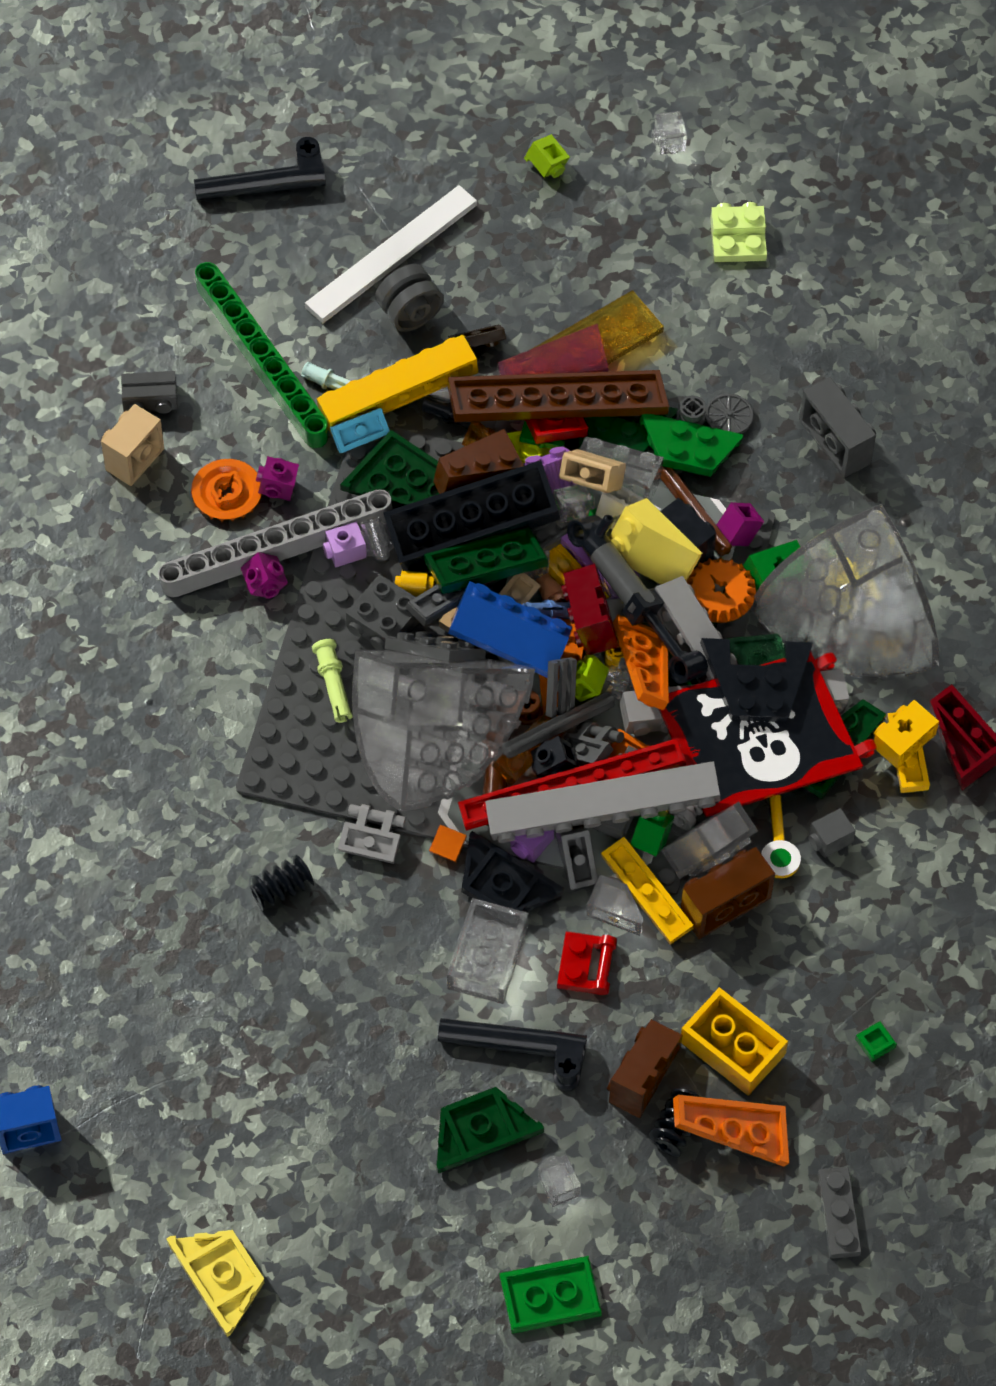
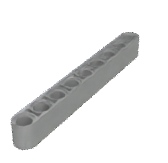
[158,489,393,597]

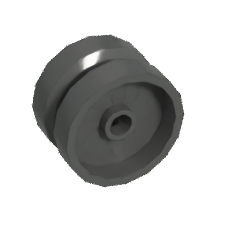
[375,264,444,332]

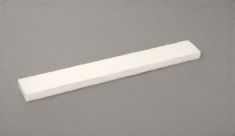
[305,185,477,324]

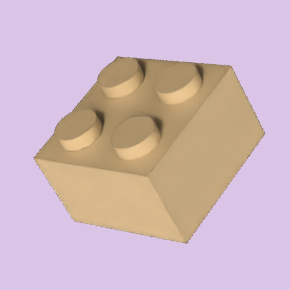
[101,404,164,486]

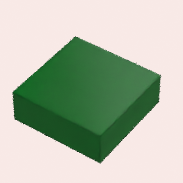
[855,1021,897,1062]

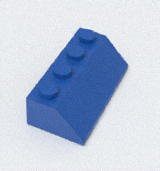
[448,581,572,678]

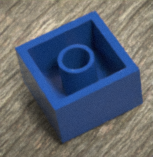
[0,1085,62,1154]

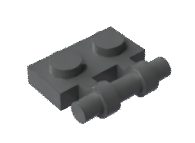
[563,721,624,766]

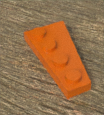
[613,615,669,710]

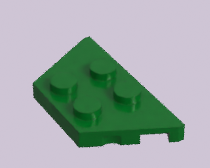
[640,414,743,477]

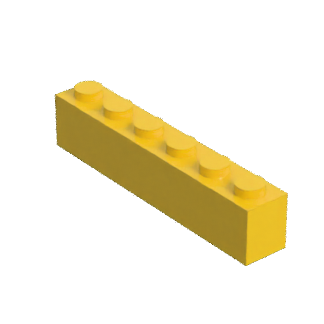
[317,335,478,437]

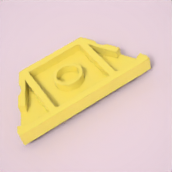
[166,1230,265,1337]

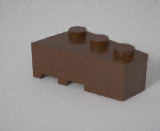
[433,429,524,494]
[607,1019,683,1118]

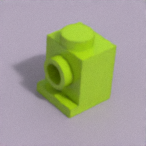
[524,134,570,178]
[575,655,609,702]

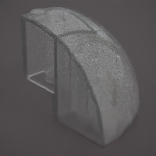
[751,504,939,679]
[352,650,535,811]

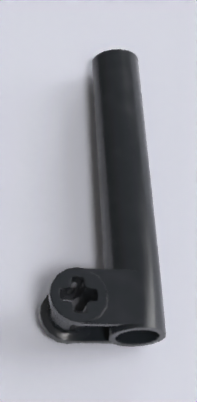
[194,137,326,200]
[438,1018,587,1091]

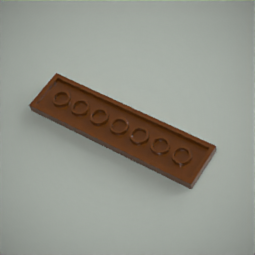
[447,370,669,422]

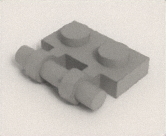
[338,804,406,864]

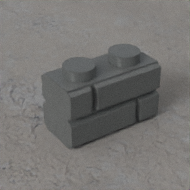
[121,371,178,413]

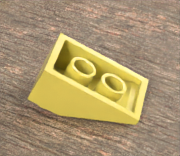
[609,498,702,584]

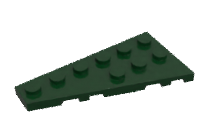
[340,430,439,508]

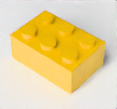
[681,987,788,1096]

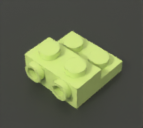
[710,202,767,262]

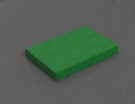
[499,1256,602,1334]

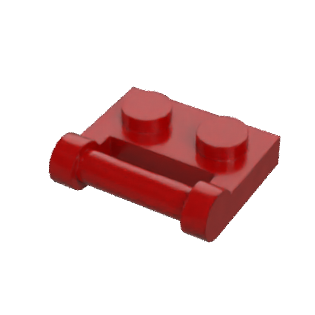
[557,931,617,995]

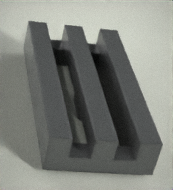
[546,657,577,718]

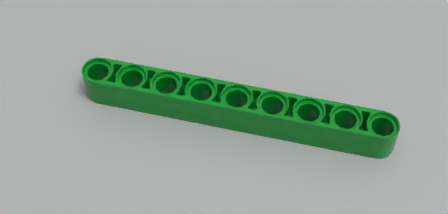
[195,262,328,448]

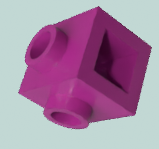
[256,456,299,501]
[241,552,288,599]

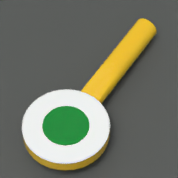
[761,795,801,878]

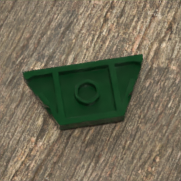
[436,1087,544,1174]

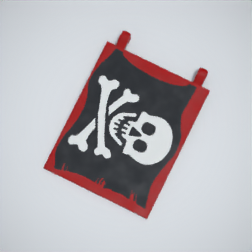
[659,651,877,817]

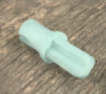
[301,362,350,390]

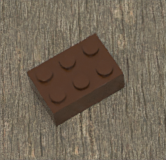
[681,847,775,939]

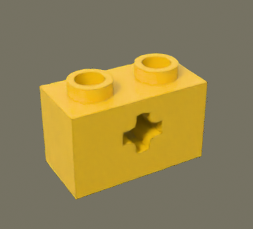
[874,700,939,769]

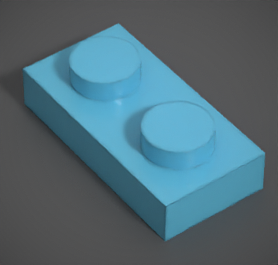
[330,408,390,453]

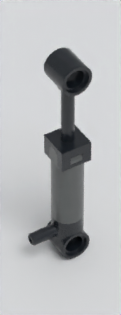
[567,515,708,684]

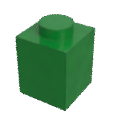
[631,811,675,857]

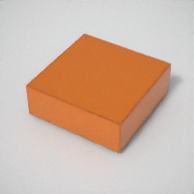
[429,825,467,863]

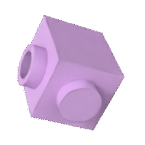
[322,522,366,568]

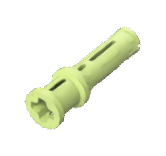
[312,639,352,723]

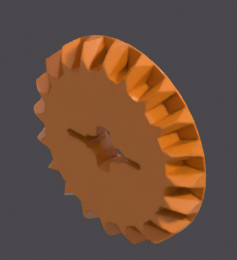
[191,459,262,522]
[687,557,756,623]

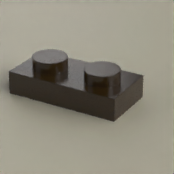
[448,324,506,351]

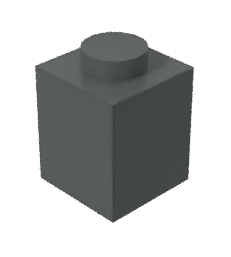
[808,808,856,858]

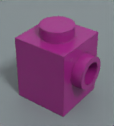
[716,502,764,546]

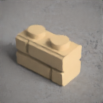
[559,449,626,493]

